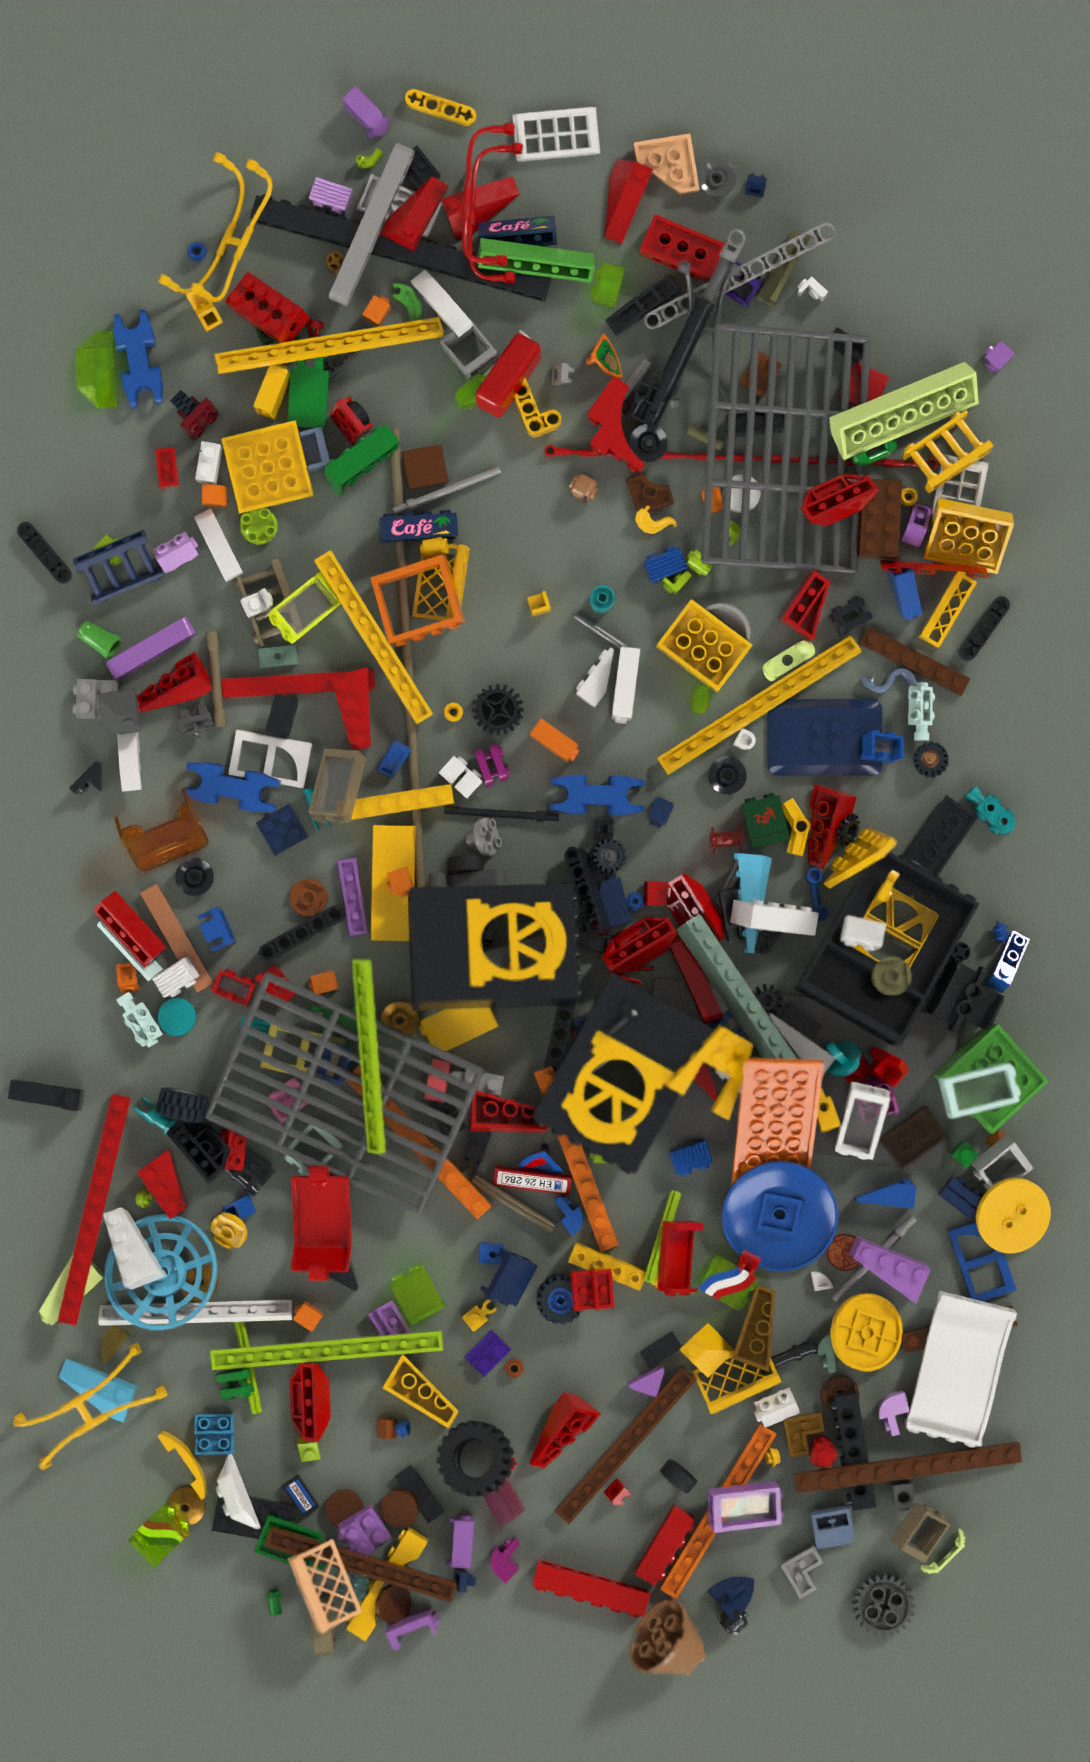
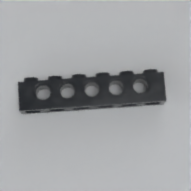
[830,1389,876,1511]

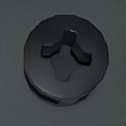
[951,942,971,961]

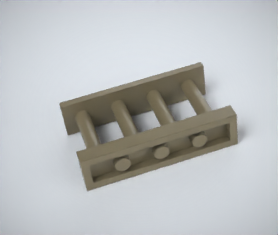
[233,558,304,647]

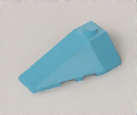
[59,1358,138,1423]

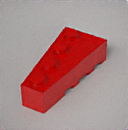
[331,667,371,751]

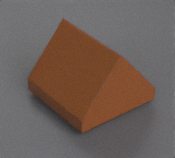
[377,1418,397,1440]

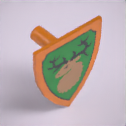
[585,333,623,379]

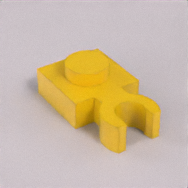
[873,870,899,904]
[462,1299,497,1332]

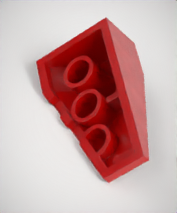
[380,177,449,251]
[137,652,211,713]
[808,784,857,869]

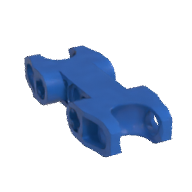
[113,309,164,409]
[182,762,281,812]
[550,775,645,815]

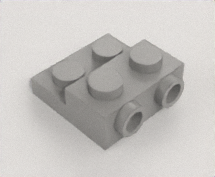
[73,679,119,719]

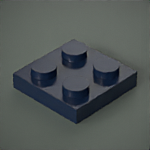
[256,804,308,856]

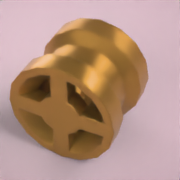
[326,251,345,274]

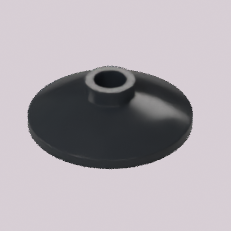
[629,423,668,462]
[708,756,747,795]
[175,858,214,896]

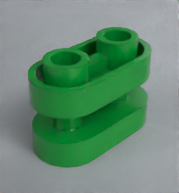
[215,1368,254,1401]

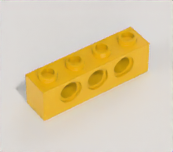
[568,1242,646,1291]

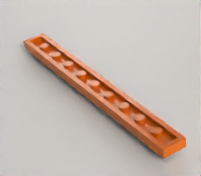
[534,1065,619,1252]
[660,1423,777,1599]

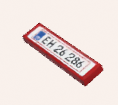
[493,1165,572,1195]

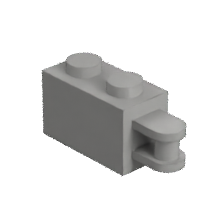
[450,1069,504,1096]

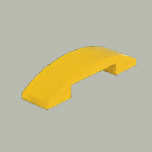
[157,1431,207,1500]

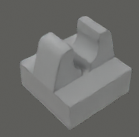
[551,363,574,386]

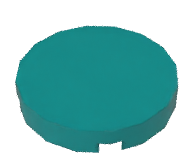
[158,998,197,1036]

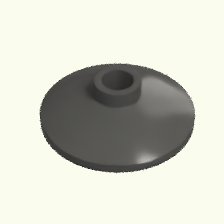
[698,159,736,197]

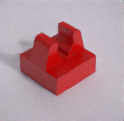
[735,1250,761,1275]
[604,1478,631,1506]

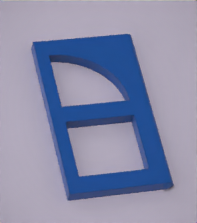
[948,1221,1017,1301]

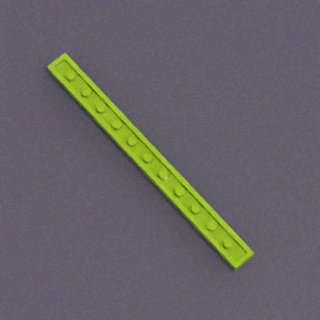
[210,1330,443,1370]

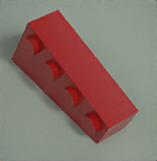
[468,1090,548,1134]

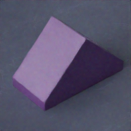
[628,1365,664,1397]

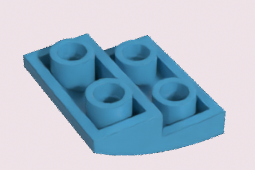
[194,1414,235,1456]

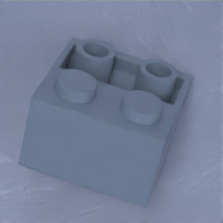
[809,1504,854,1549]

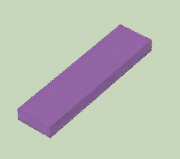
[337,858,368,936]

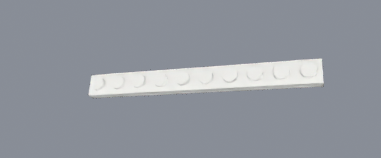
[98,1300,293,1326]

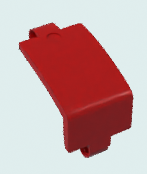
[291,1166,352,1281]

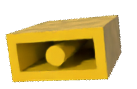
[253,364,290,420]

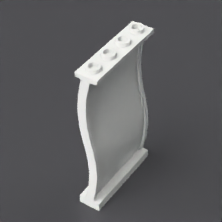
[904,1291,1017,1448]

